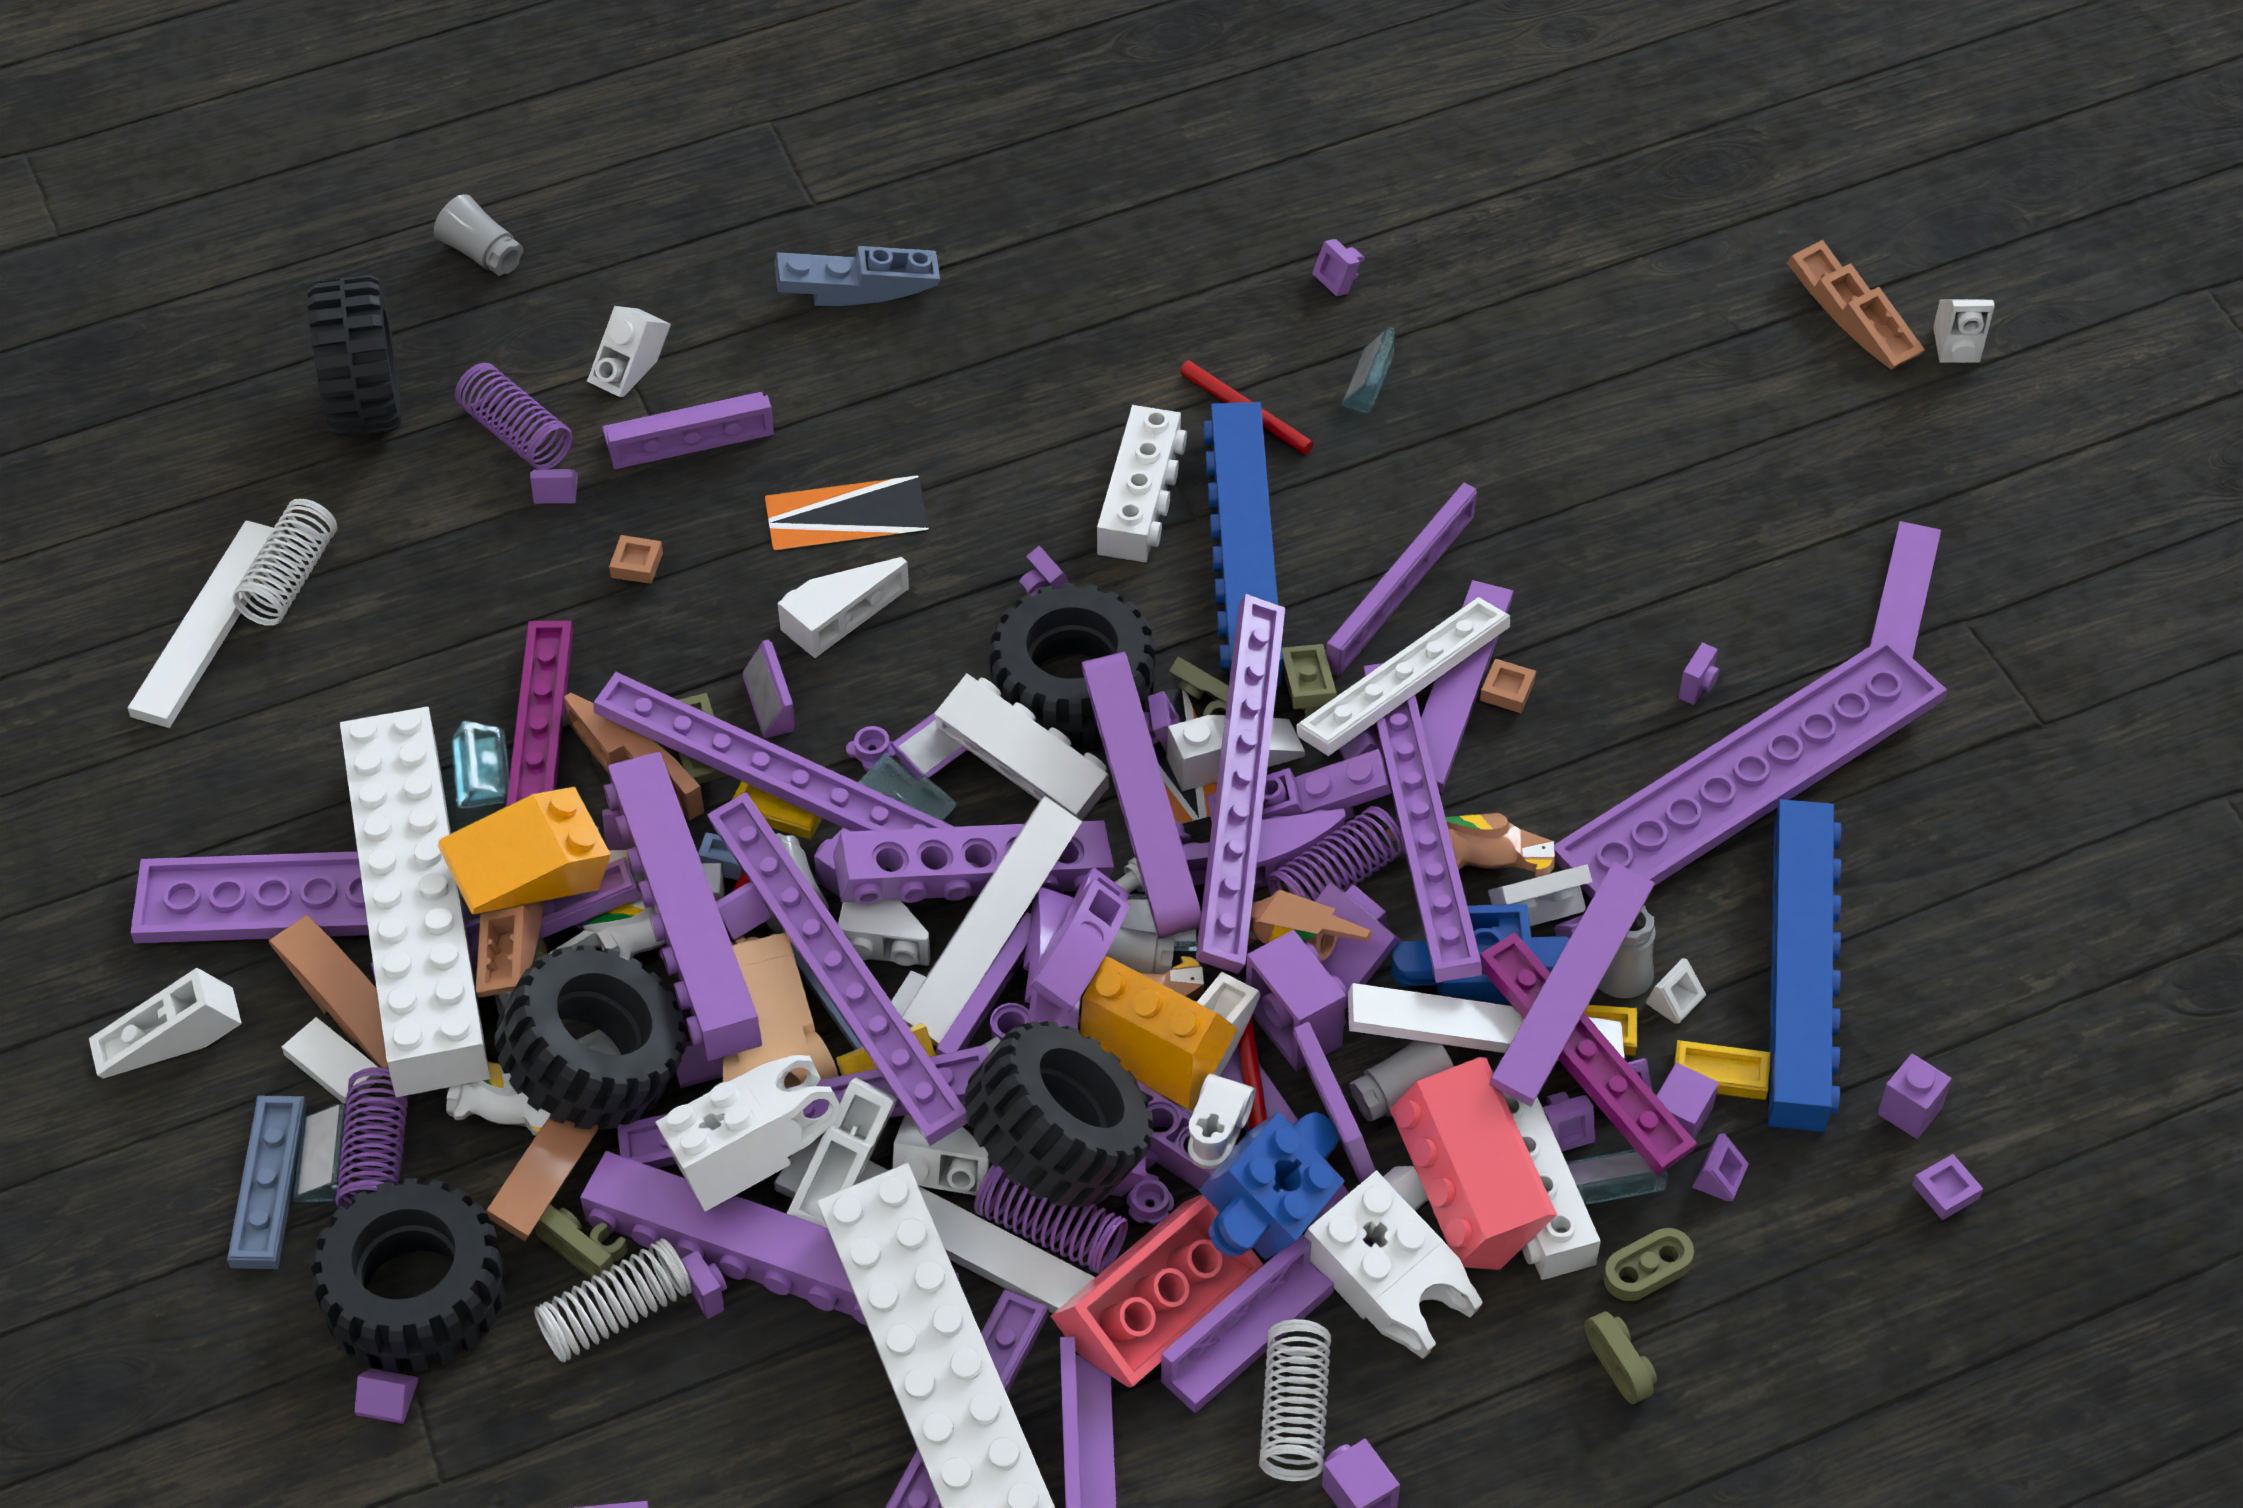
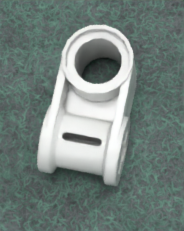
[1188,1073,1256,1170]

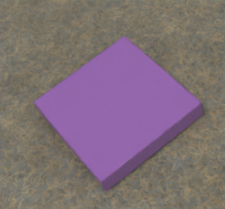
[1315,882,1401,1009]

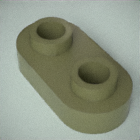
[1604,1228,1694,1301]
[1585,1311,1657,1404]

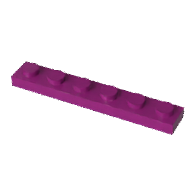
[506,621,573,807]
[1480,932,1697,1176]

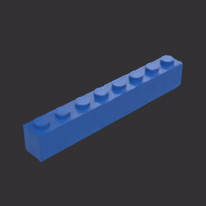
[1203,402,1283,686]
[1768,799,1841,1132]

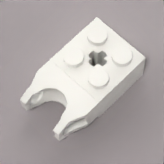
[655,1055,842,1212]
[1304,1170,1483,1358]

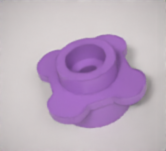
[846,726,897,772]

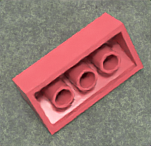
[1390,1057,1557,1270]
[1050,1194,1263,1388]

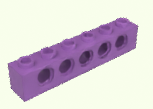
[833,820,1114,905]

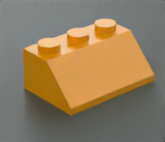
[1080,956,1238,1111]

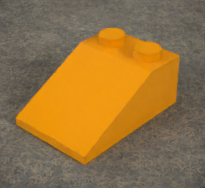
[437,787,611,915]

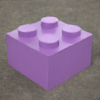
[1246,930,1348,1071]

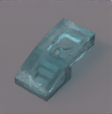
[858,752,957,821]

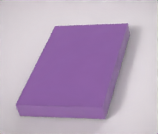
[1293,1021,1375,1182]

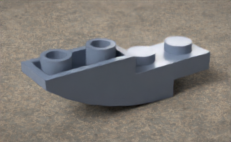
[774,246,940,306]

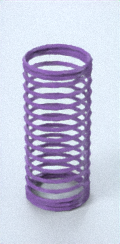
[455,363,572,470]
[1268,806,1405,901]
[336,1067,408,1209]
[974,1165,1128,1275]

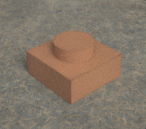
[609,535,663,584]
[1480,659,1536,713]

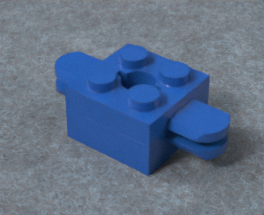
[1391,904,1569,1006]
[1199,1111,1345,1260]

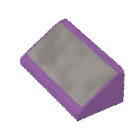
[743,640,796,738]
[890,711,967,781]

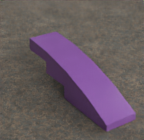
[1023,887,1081,1029]

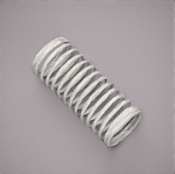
[232,499,338,625]
[534,1238,692,1363]
[1259,1319,1331,1481]

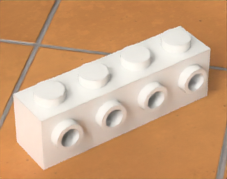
[1097,405,1187,563]
[934,673,1109,821]
[1502,1092,1601,1280]

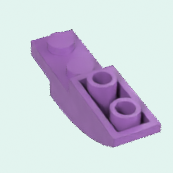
[1206,749,1392,821]
[1182,808,1346,889]
[1030,867,1131,1013]

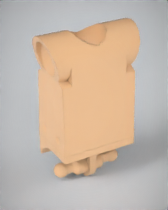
[722,933,839,1088]

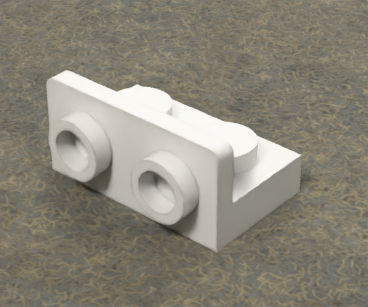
[1488,864,1592,926]

